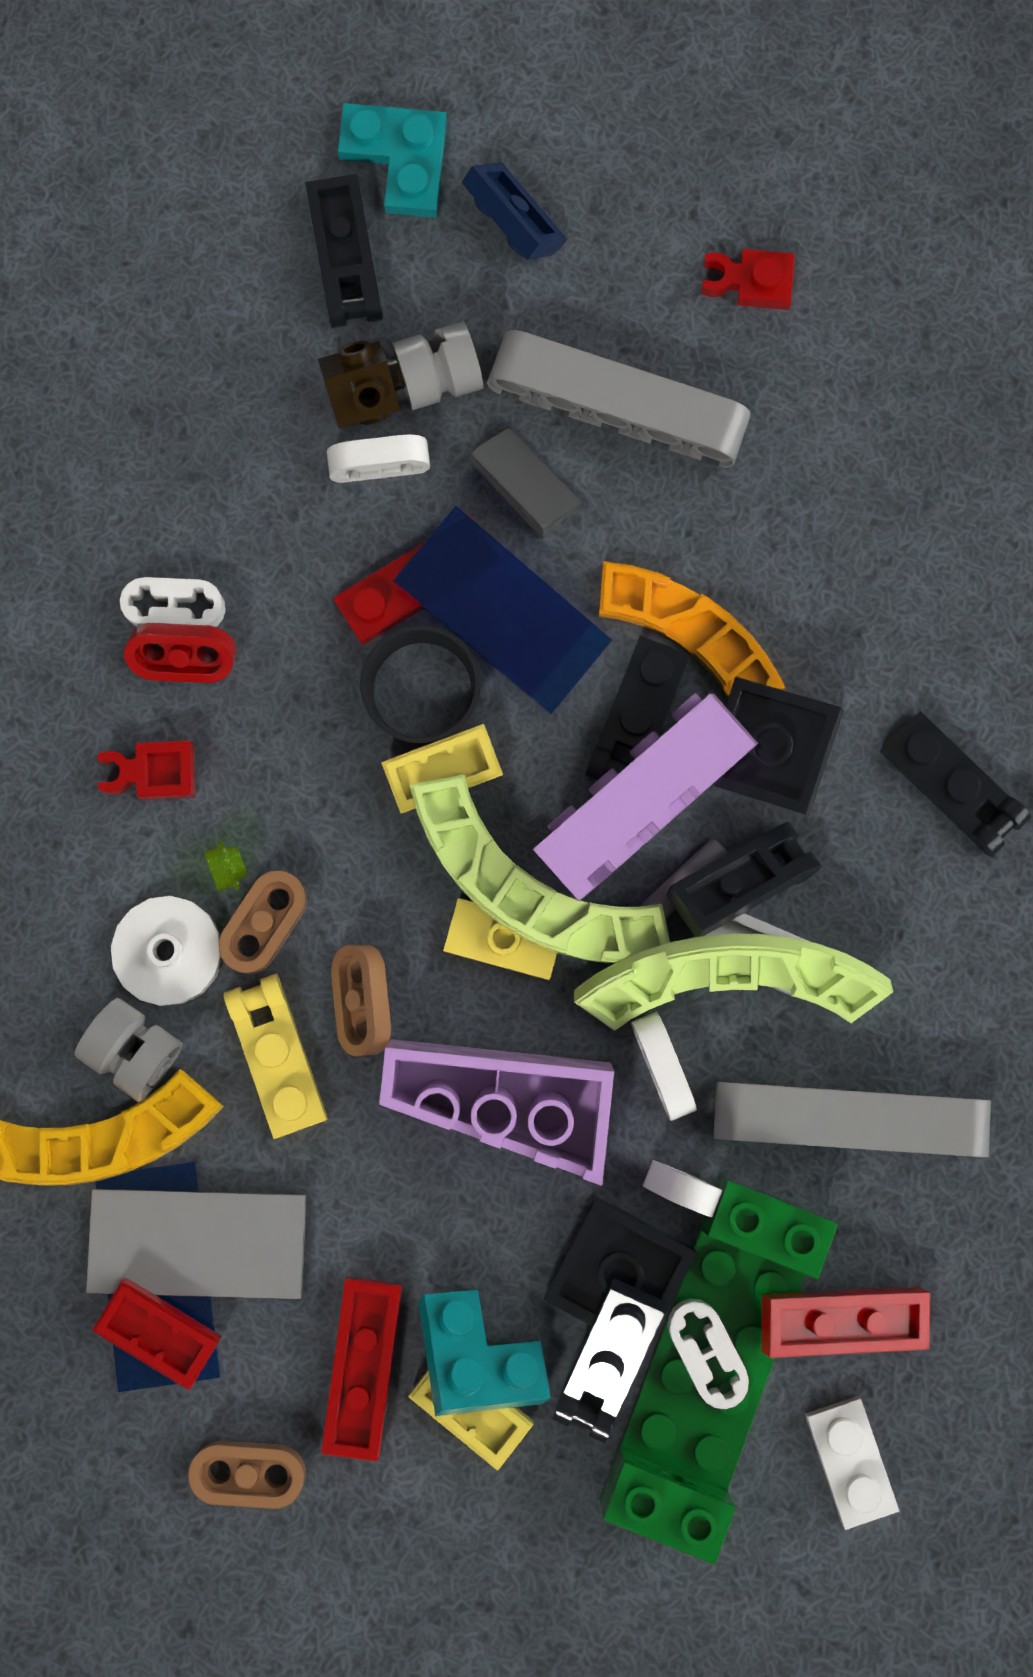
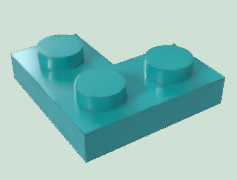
[338,103,447,218]
[418,1290,551,1416]

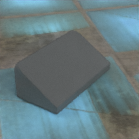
[470,428,582,539]

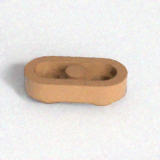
[219,871,307,974]
[331,944,391,1056]
[188,1440,306,1509]

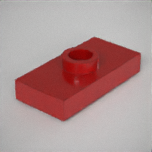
[91,1277,222,1390]

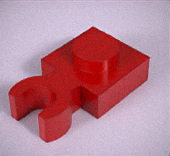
[701,249,795,310]
[97,741,196,800]

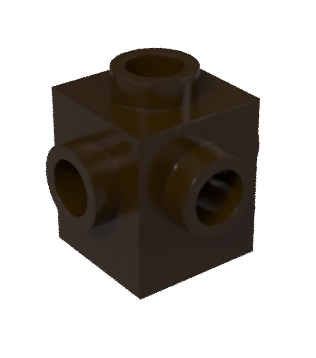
[318,341,405,428]

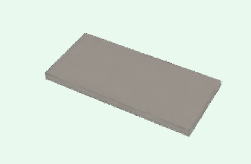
[86,1189,306,1299]

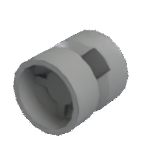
[391,321,484,411]
[75,997,183,1102]

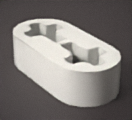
[327,434,430,483]
[120,577,226,627]
[631,1011,697,1121]
[643,1160,723,1218]
[667,1298,749,1409]

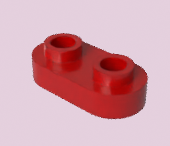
[124,623,236,683]

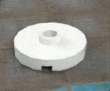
[111,896,222,1006]

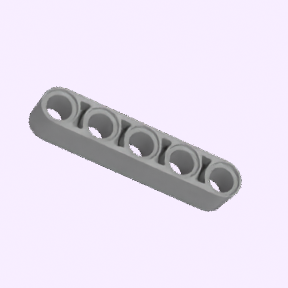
[487,330,751,468]
[714,1082,991,1157]

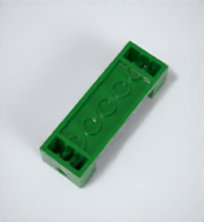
[600,1175,838,1565]

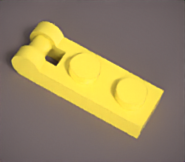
[224,973,328,1139]

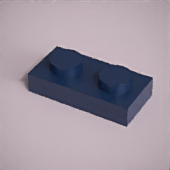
[461,162,567,260]

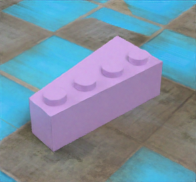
[533,693,758,901]
[379,1039,614,1186]

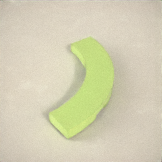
[410,774,670,964]
[574,933,893,1031]

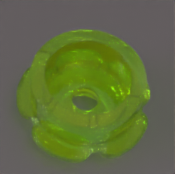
[203,840,248,892]

